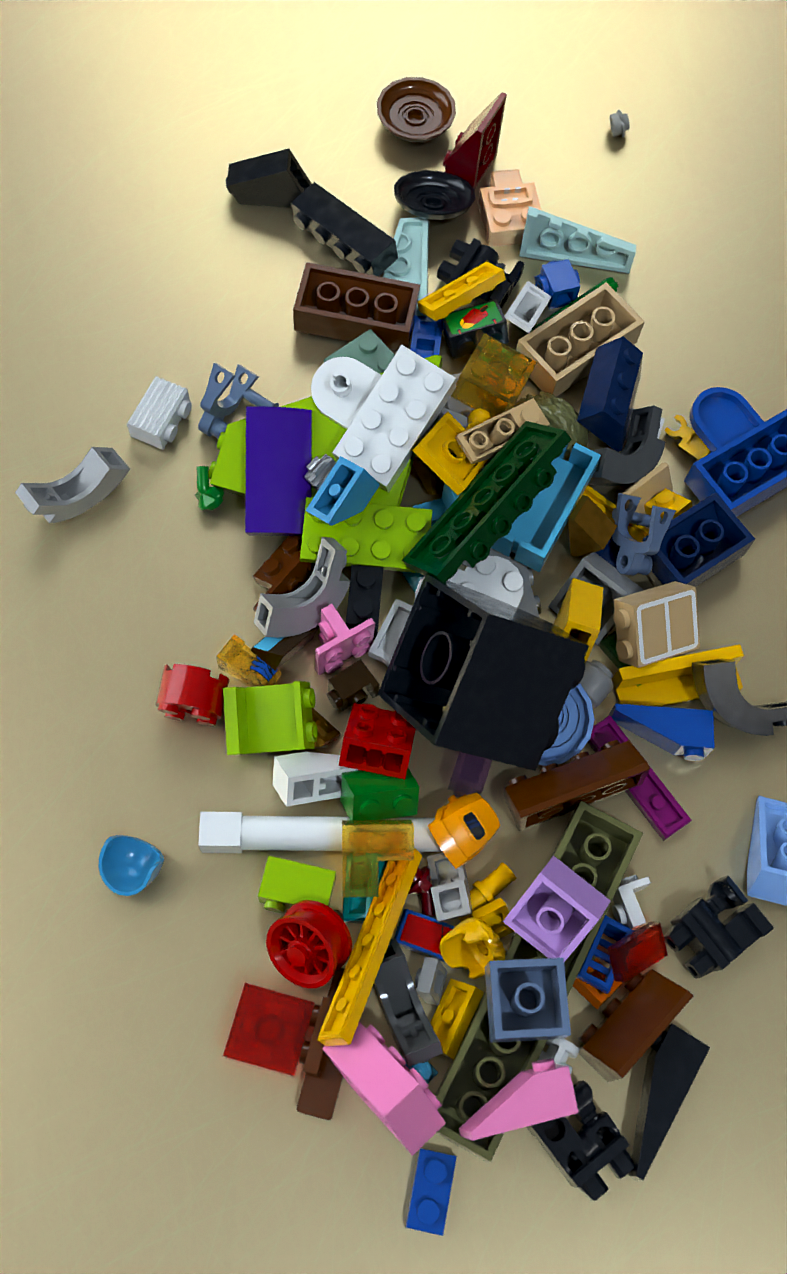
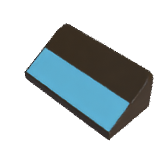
[251,626,319,671]

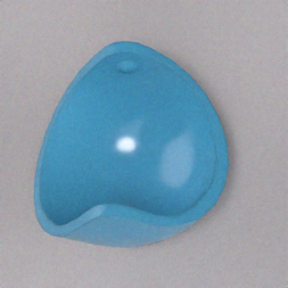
[99,835,164,896]

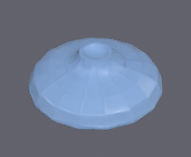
[539,683,595,766]

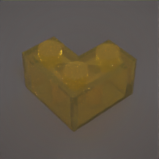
[342,820,414,897]

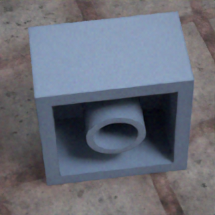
[485,958,571,1043]

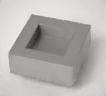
[415,957,448,1005]

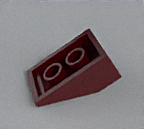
[443,92,507,189]

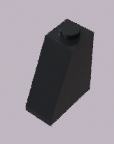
[225,148,312,208]

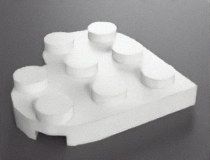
[414,555,524,608]

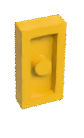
[430,978,484,1059]

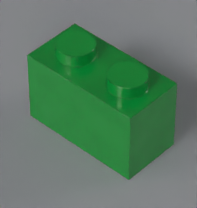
[340,768,420,824]

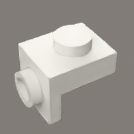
[612,875,651,930]

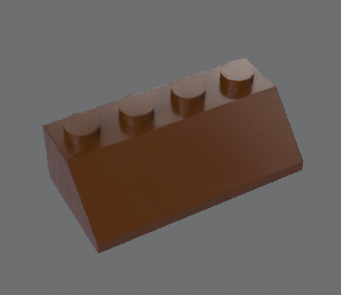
[293,262,420,351]
[504,740,650,831]

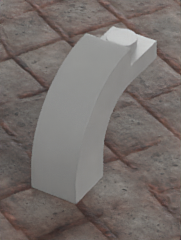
[15,447,130,523]
[254,537,351,637]

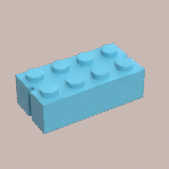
[491,443,601,573]

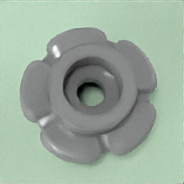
[610,110,630,137]

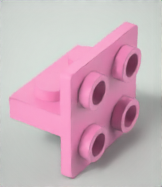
[315,604,375,675]

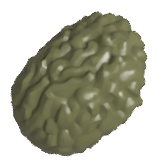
[511,391,589,461]

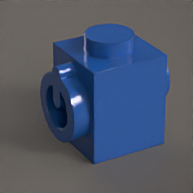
[534,259,580,310]

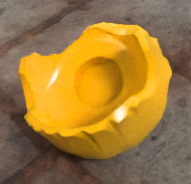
[439,917,506,979]

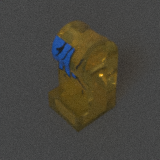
[216,634,282,687]

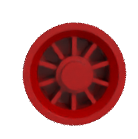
[266,900,352,989]

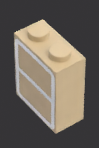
[613,581,700,668]

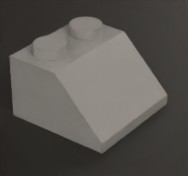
[548,552,644,646]

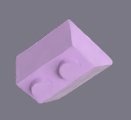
[503,856,611,962]

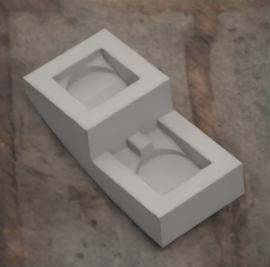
[427,852,472,922]

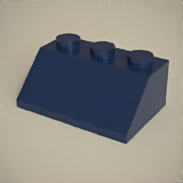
[577,336,643,452]
[642,492,755,587]

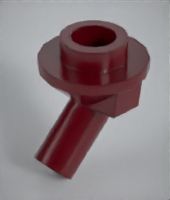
[408,866,436,916]

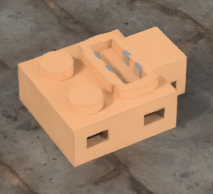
[478,169,542,247]

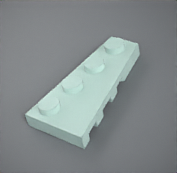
[519,206,636,273]
[383,217,429,317]

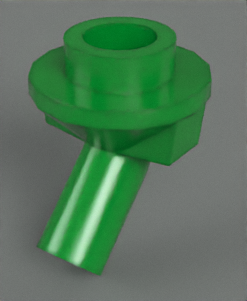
[195,466,225,511]

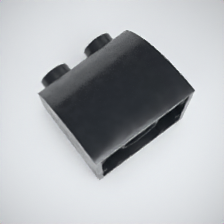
[377,573,589,771]

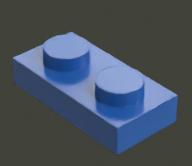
[405,1148,457,1236]

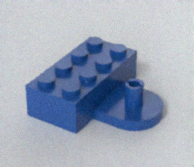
[684,387,787,517]

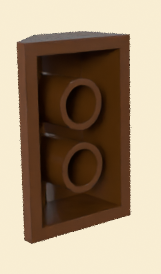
[578,969,694,1082]

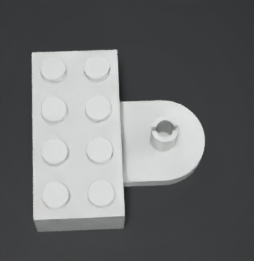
[311,345,456,493]

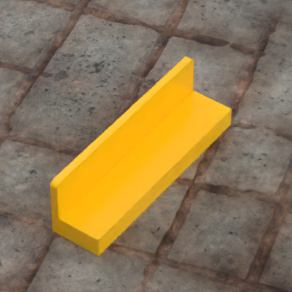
[611,644,744,707]

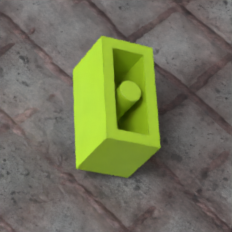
[258,855,336,913]

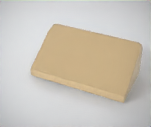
[616,462,673,514]

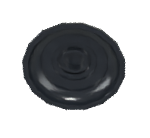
[394,170,476,220]

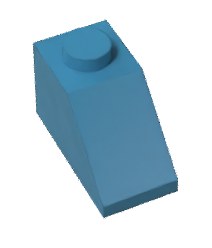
[305,456,380,526]

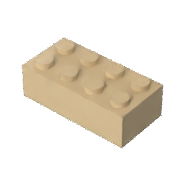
[515,283,645,397]

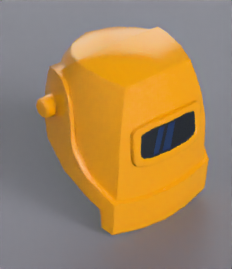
[428,792,500,869]

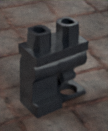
[437,238,524,310]
[663,875,774,979]
[527,1080,636,1201]

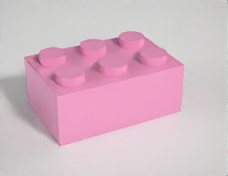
[322,1022,446,1156]

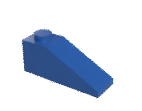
[609,704,715,761]

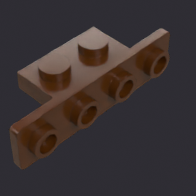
[253,535,315,613]
[296,968,345,1121]

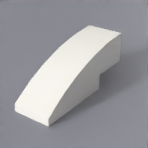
[504,281,551,334]

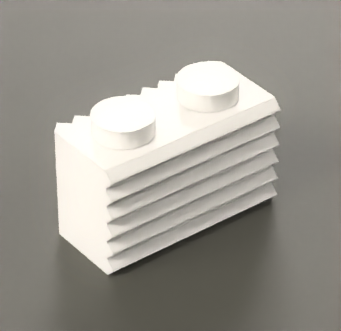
[127,376,192,450]

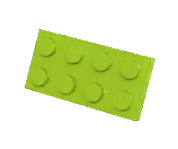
[300,497,432,573]

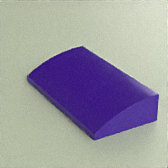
[245,406,312,536]

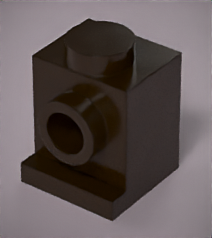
[327,659,380,711]

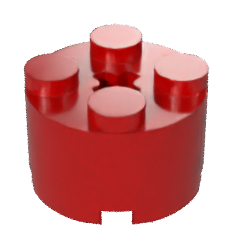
[155,664,230,726]

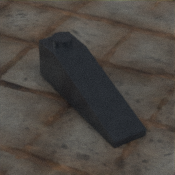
[629,1024,710,1181]

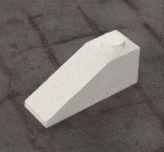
[273,752,359,807]

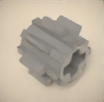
[304,454,336,491]

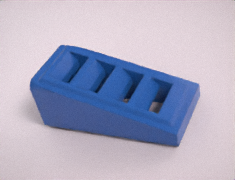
[576,915,635,994]

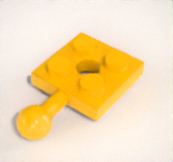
[412,408,492,495]

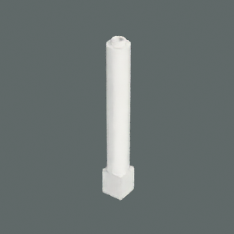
[198,811,442,853]

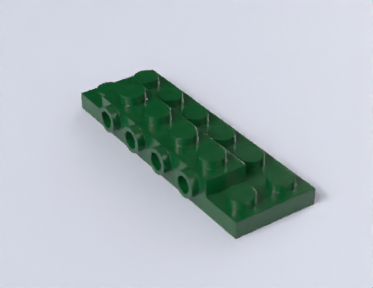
[402,421,572,582]

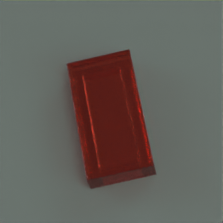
[608,921,668,983]

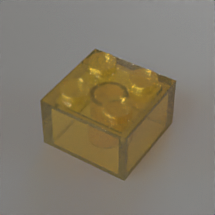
[451,333,537,418]

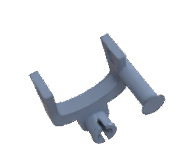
[198,363,279,439]
[612,493,676,576]

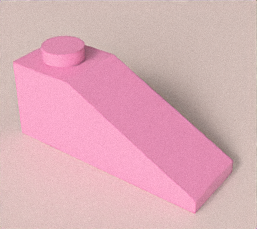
[459,1059,579,1141]

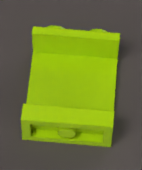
[223,681,318,755]

